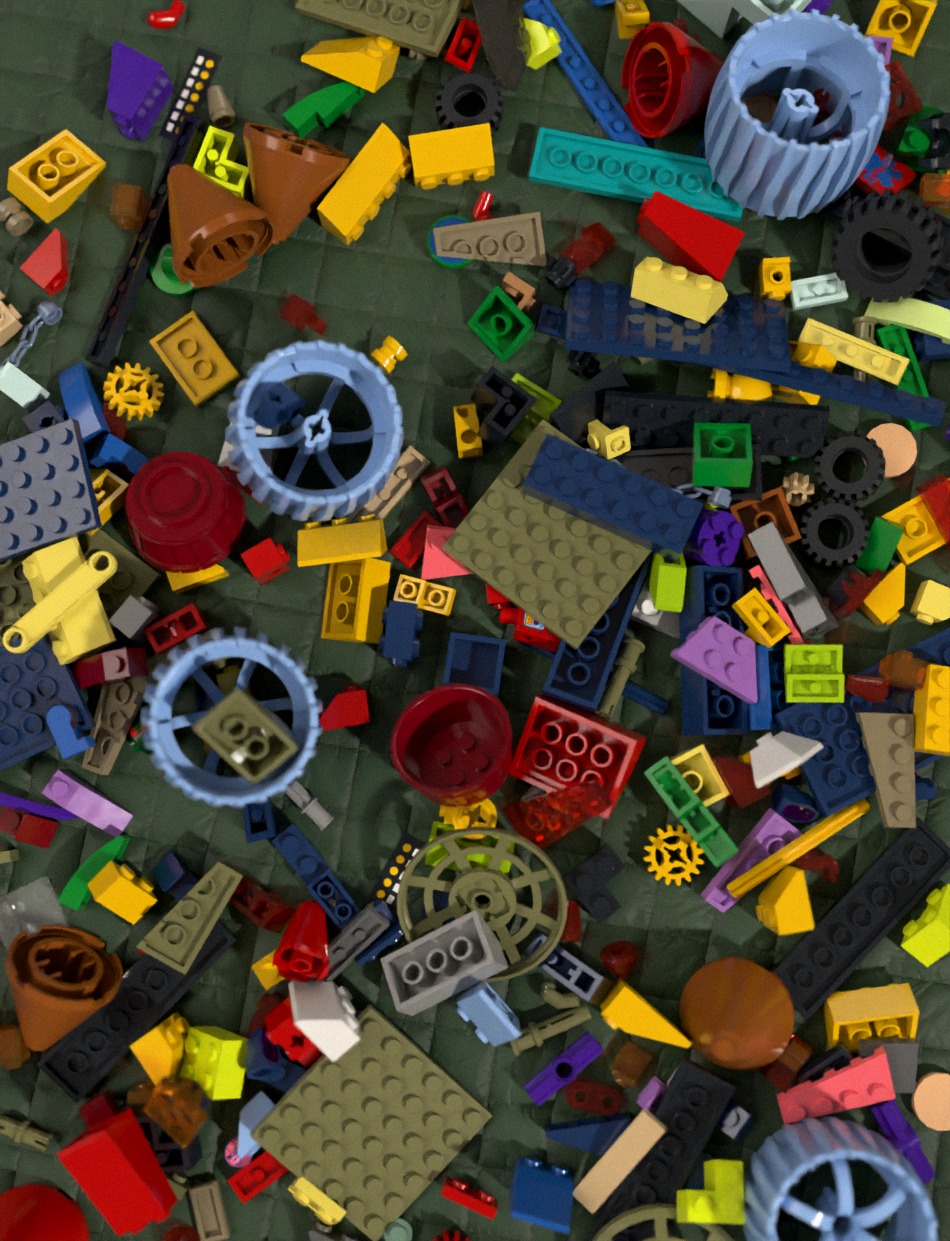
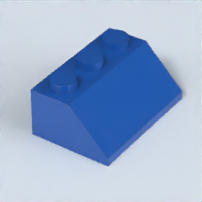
[747,645,798,730]

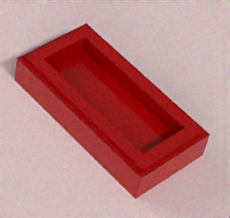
[389,510,444,569]

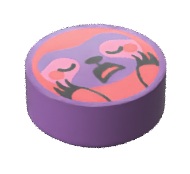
[225,1137,254,1168]

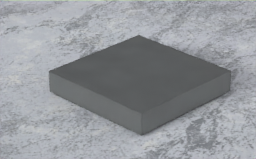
[858,1038,919,1093]

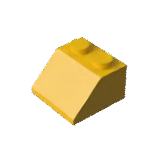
[130,1011,190,1095]

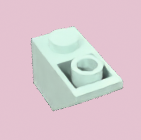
[0,361,50,413]

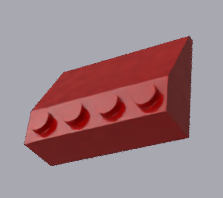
[509,695,646,819]

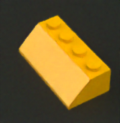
[317,123,412,246]

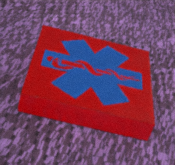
[854,144,916,196]

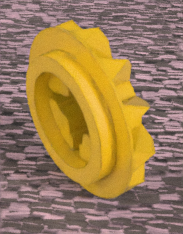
[452,799,497,839]

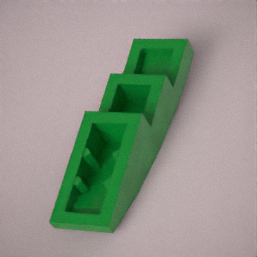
[644,756,740,868]

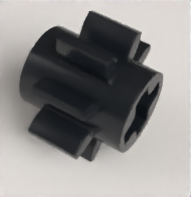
[543,256,577,290]
[566,350,601,379]

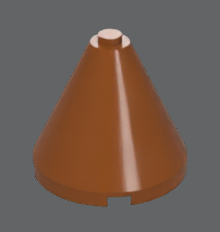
[242,122,351,244]
[167,164,276,288]
[5,925,123,1051]
[679,956,794,1072]

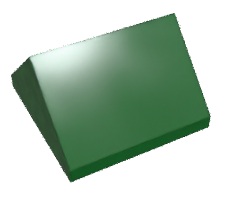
[467,286,535,362]

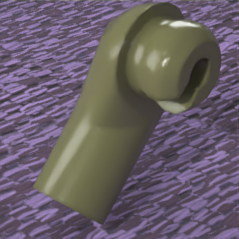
[540,981,581,1009]

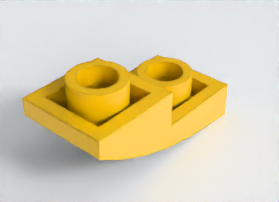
[393,574,457,616]

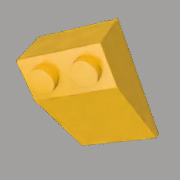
[301,36,400,93]
[7,129,106,224]
[600,978,692,1048]

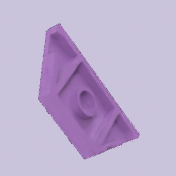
[670,616,758,704]

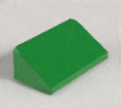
[854,516,904,579]

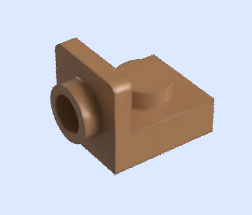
[502,271,537,314]

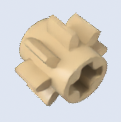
[780,472,815,507]

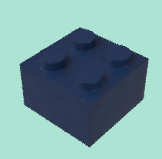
[443,632,506,697]

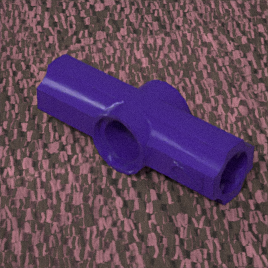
[523,1031,604,1106]
[869,1099,935,1184]

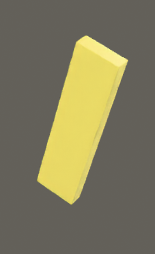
[797,318,910,386]

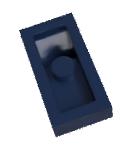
[242,796,279,843]
[151,851,200,901]

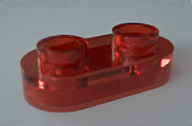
[565,1079,622,1116]

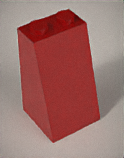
[637,190,745,282]
[57,1108,178,1236]

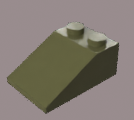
[192,687,299,786]

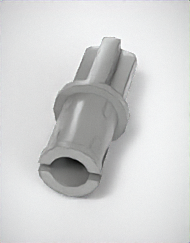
[285,781,334,831]

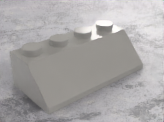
[380,910,508,1016]

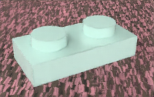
[790,273,848,311]

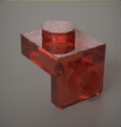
[793,850,839,883]

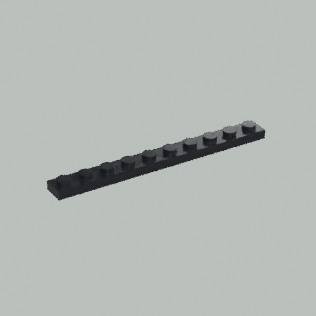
[85,116,208,367]

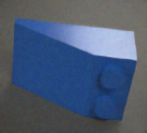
[509,1156,574,1234]

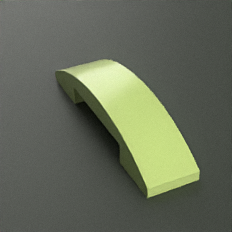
[864,296,950,345]

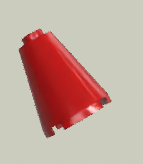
[272,900,330,983]

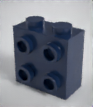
[379,601,424,667]

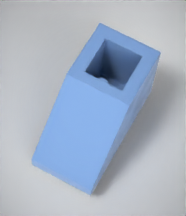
[237,1089,276,1159]

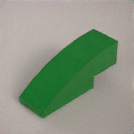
[282,81,365,138]
[57,835,131,911]

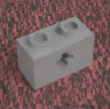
[109,595,164,643]

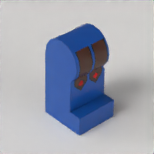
[89,433,148,480]
[46,704,97,759]

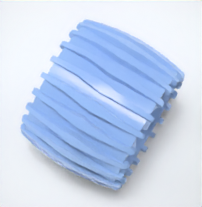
[704,9,890,220]
[225,340,404,522]
[141,627,323,808]
[743,1116,938,1241]

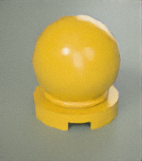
[707,368,773,402]

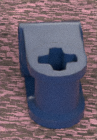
[252,383,305,429]

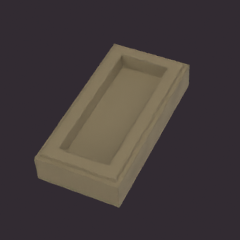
[188,1179,231,1241]

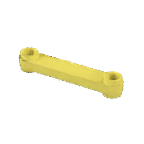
[3,551,118,654]

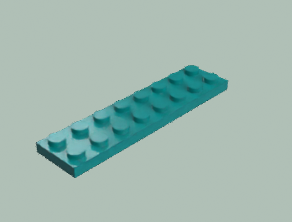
[529,127,743,222]

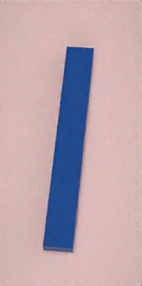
[521,0,649,148]

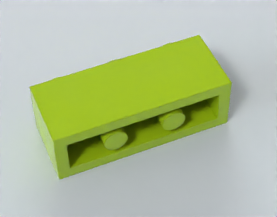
[425,821,515,876]

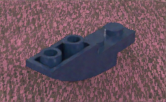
[271,822,362,930]

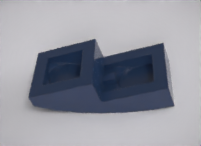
[534,303,567,340]

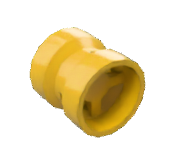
[370,336,408,374]

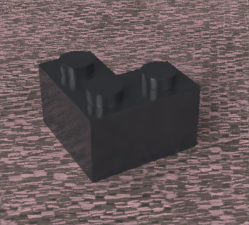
[470,366,537,451]
[563,842,626,924]
[133,1104,203,1173]

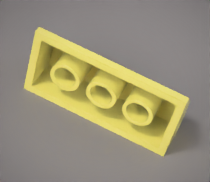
[22,537,116,665]

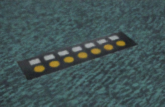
[159,47,223,142]
[362,832,426,910]

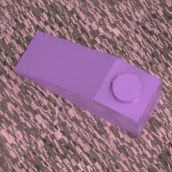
[42,769,134,838]

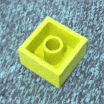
[180,1026,249,1100]

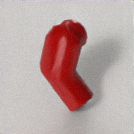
[147,0,186,29]
[473,190,494,221]

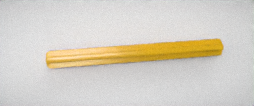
[727,798,870,898]

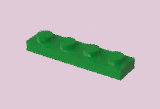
[875,324,932,433]

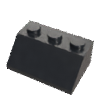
[548,361,632,446]

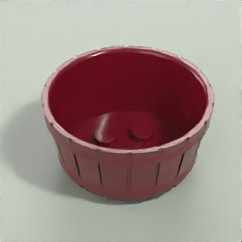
[125,452,247,573]
[390,684,512,807]

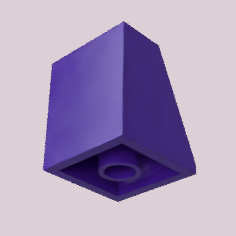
[107,40,174,143]

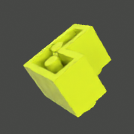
[193,126,252,201]
[901,883,950,967]
[677,1160,745,1225]

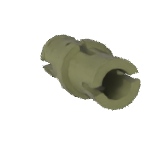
[0,1113,53,1152]

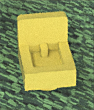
[587,419,631,460]

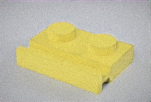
[288,1177,346,1225]

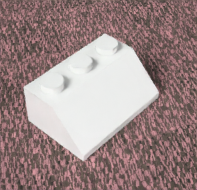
[288,980,360,1062]

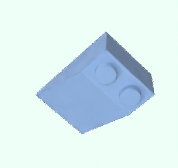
[456,980,521,1046]

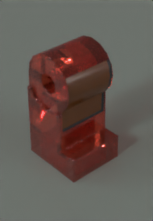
[760,1033,813,1094]

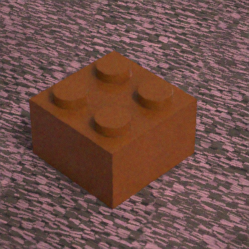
[725,487,802,562]

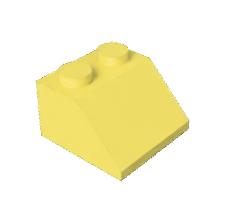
[669,744,730,807]

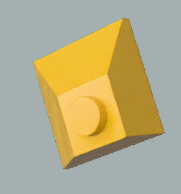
[864,0,937,56]

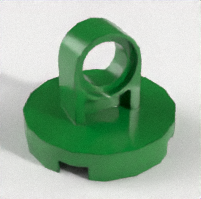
[150,244,200,297]

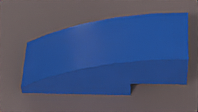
[59,362,111,444]

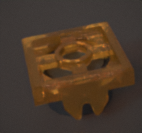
[143,1076,210,1149]

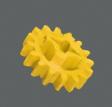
[103,363,164,421]
[643,824,704,886]

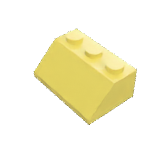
[631,256,728,324]

